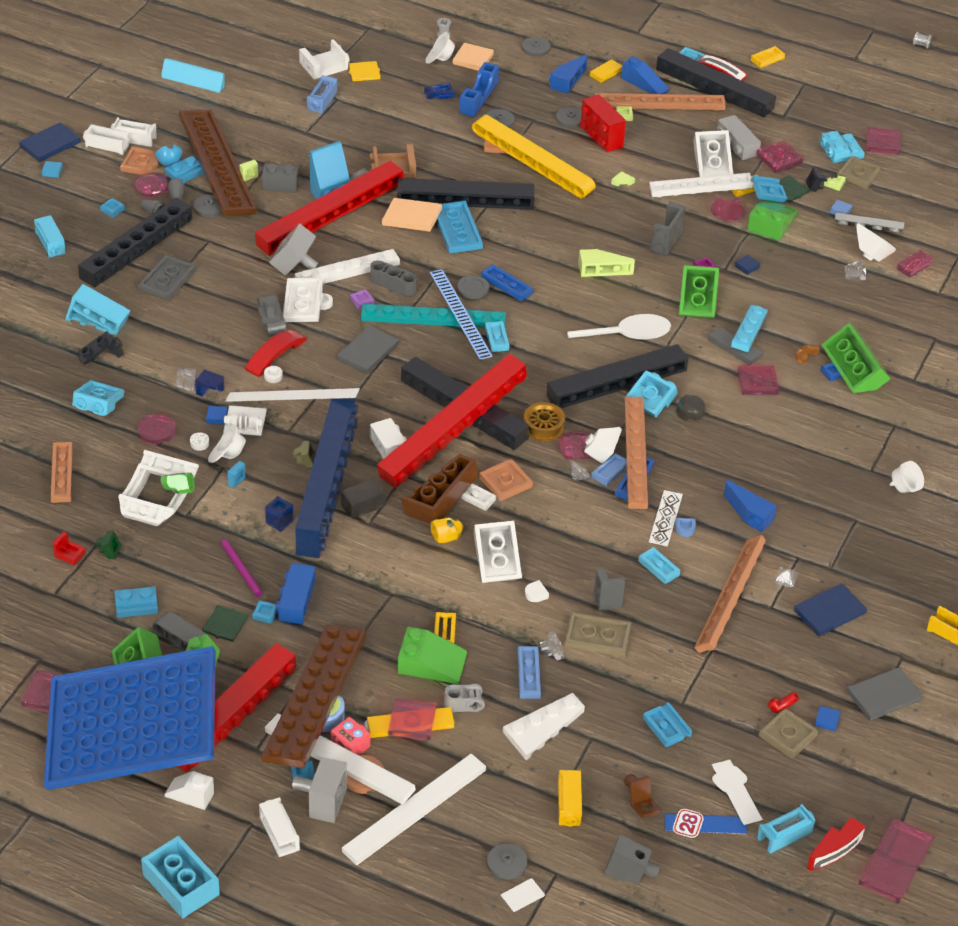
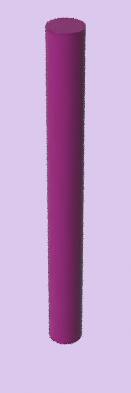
[220,539,263,597]

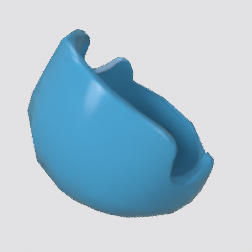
[155,144,182,166]

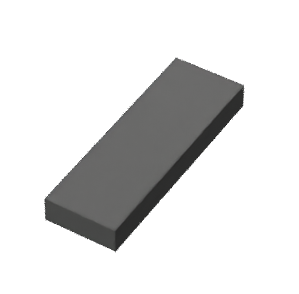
[708,327,762,365]

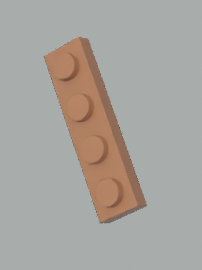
[51,442,73,503]

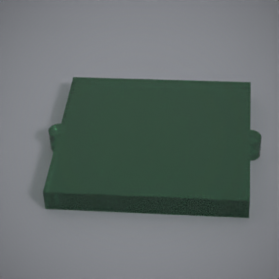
[779,175,810,203]
[202,605,248,642]

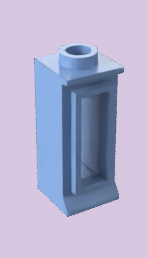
[307,75,337,114]

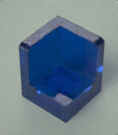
[195,369,225,397]
[265,496,293,532]

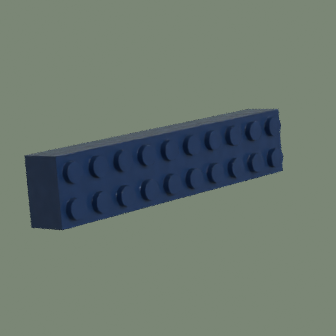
[295,398,358,558]

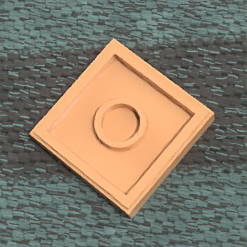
[453,43,494,71]

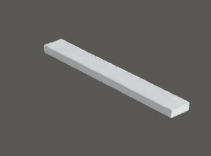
[265,714,416,805]
[342,754,486,865]

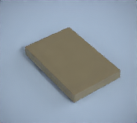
[564,612,632,657]

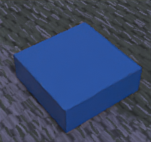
[820,363,845,381]
[206,406,228,425]
[815,706,841,731]

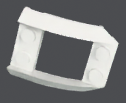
[118,450,199,526]

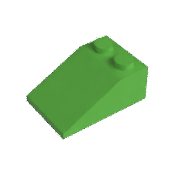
[748,200,798,241]
[679,265,719,318]
[398,627,467,684]

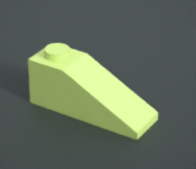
[578,249,635,277]

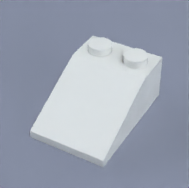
[693,130,733,177]
[474,521,522,583]

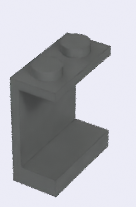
[651,201,686,256]

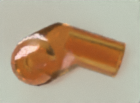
[796,345,820,363]

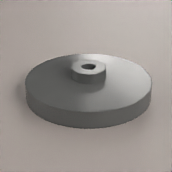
[522,37,550,57]
[556,107,581,128]
[486,109,515,128]
[193,195,222,217]
[457,275,489,299]
[487,844,527,880]

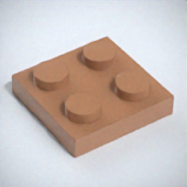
[479,459,533,501]

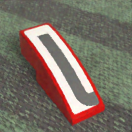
[698,54,748,81]
[807,817,866,871]

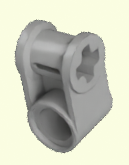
[443,684,485,713]

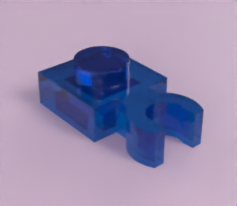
[424,83,454,99]

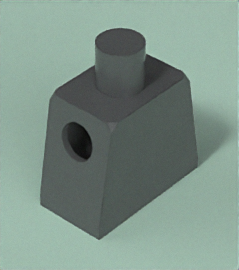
[604,834,660,884]

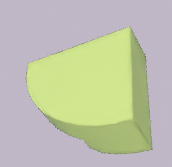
[611,172,635,186]
[824,176,846,191]

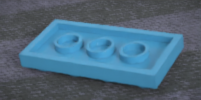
[436,201,483,254]

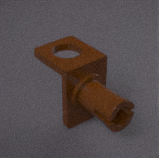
[624,774,661,818]

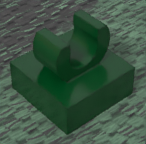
[95,531,121,559]

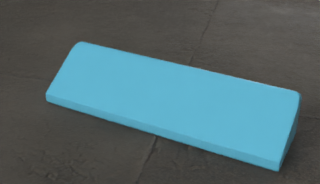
[162,58,225,93]

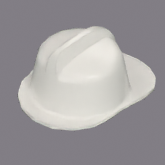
[425,32,455,64]
[208,424,246,463]
[889,461,924,493]

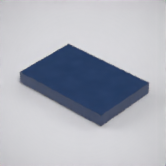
[19,122,81,162]
[794,583,867,636]

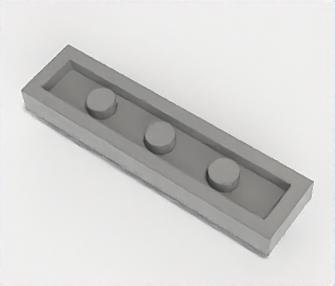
[834,213,905,233]

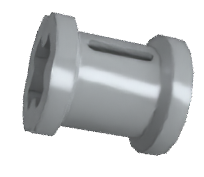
[436,18,451,37]
[913,32,932,49]

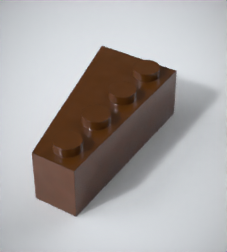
[401,454,478,524]

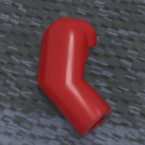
[768,691,799,713]

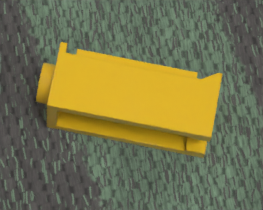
[927,606,958,645]
[558,770,582,827]

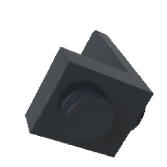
[78,331,124,365]

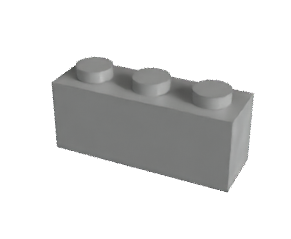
[716,115,761,160]

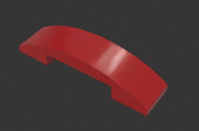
[245,330,307,378]

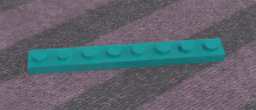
[361,304,506,328]

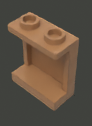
[370,144,416,178]

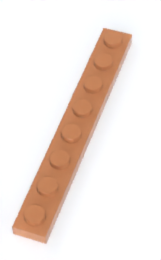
[595,93,726,111]
[624,397,648,509]
[694,535,766,653]

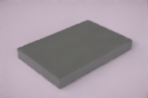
[138,255,196,301]
[337,326,399,374]
[847,667,923,721]

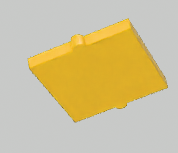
[349,61,380,81]

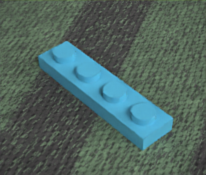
[731,305,768,352]

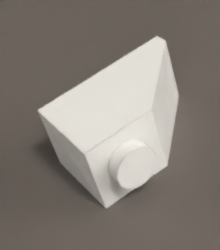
[584,427,622,464]
[165,771,214,810]

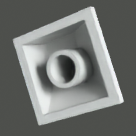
[856,223,896,262]

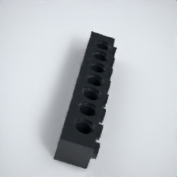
[78,198,193,288]

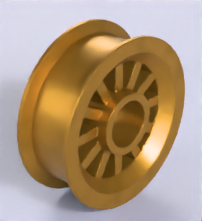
[524,402,565,442]

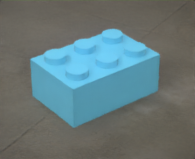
[141,836,220,919]

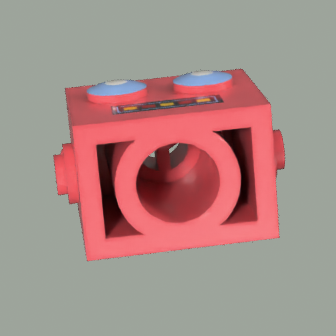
[331,717,370,756]

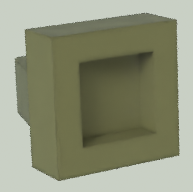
[293,441,315,468]

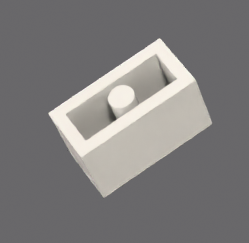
[370,418,407,459]

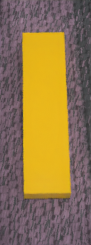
[367,707,454,738]

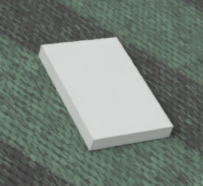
[283,277,323,322]

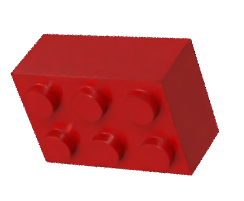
[580,94,626,153]

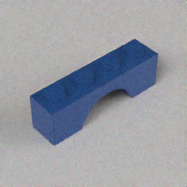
[459,62,499,117]

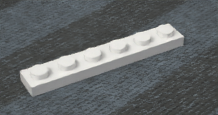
[649,173,753,197]
[295,249,400,284]

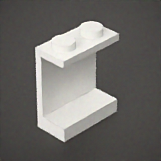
[299,39,350,79]

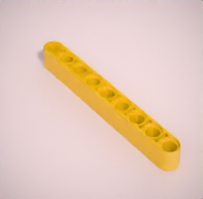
[472,115,596,198]

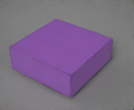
[350,289,374,310]

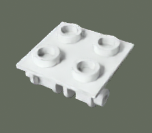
[224,406,267,436]

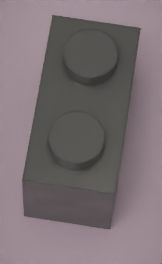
[262,163,299,193]

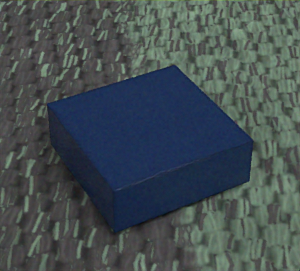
[735,255,760,275]

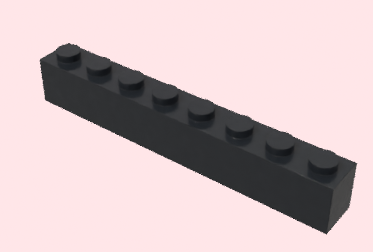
[656,48,776,118]
[397,178,534,210]
[546,344,689,408]
[401,356,530,450]

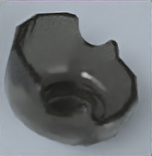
[675,395,706,421]

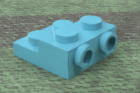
[820,131,864,163]
[626,370,678,418]
[72,380,124,416]

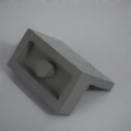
[593,568,625,611]

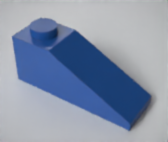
[549,55,588,94]
[621,56,669,94]
[724,480,777,532]

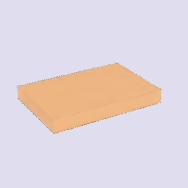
[382,198,442,232]

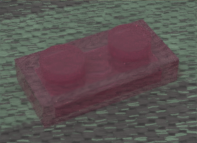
[897,250,934,278]

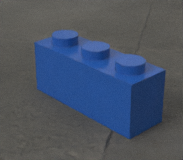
[276,563,316,624]

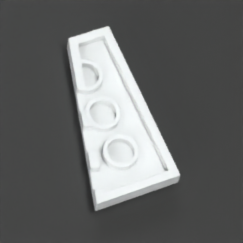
[503,693,585,760]

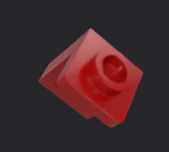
[53,531,86,566]

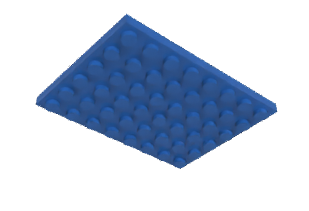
[44,646,216,790]

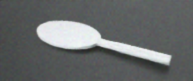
[567,314,671,339]

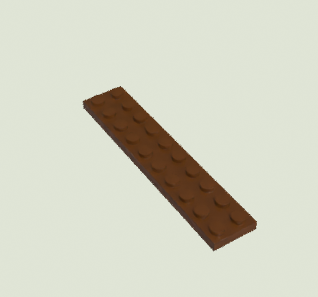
[179,109,257,216]
[262,624,366,768]

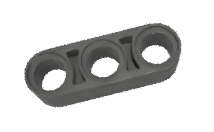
[370,260,417,296]
[257,295,286,336]
[153,611,206,652]

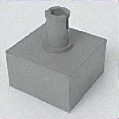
[269,223,318,276]
[292,757,347,823]

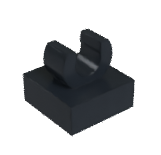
[805,168,828,192]

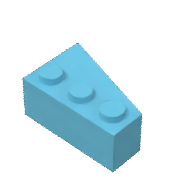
[65,284,130,335]

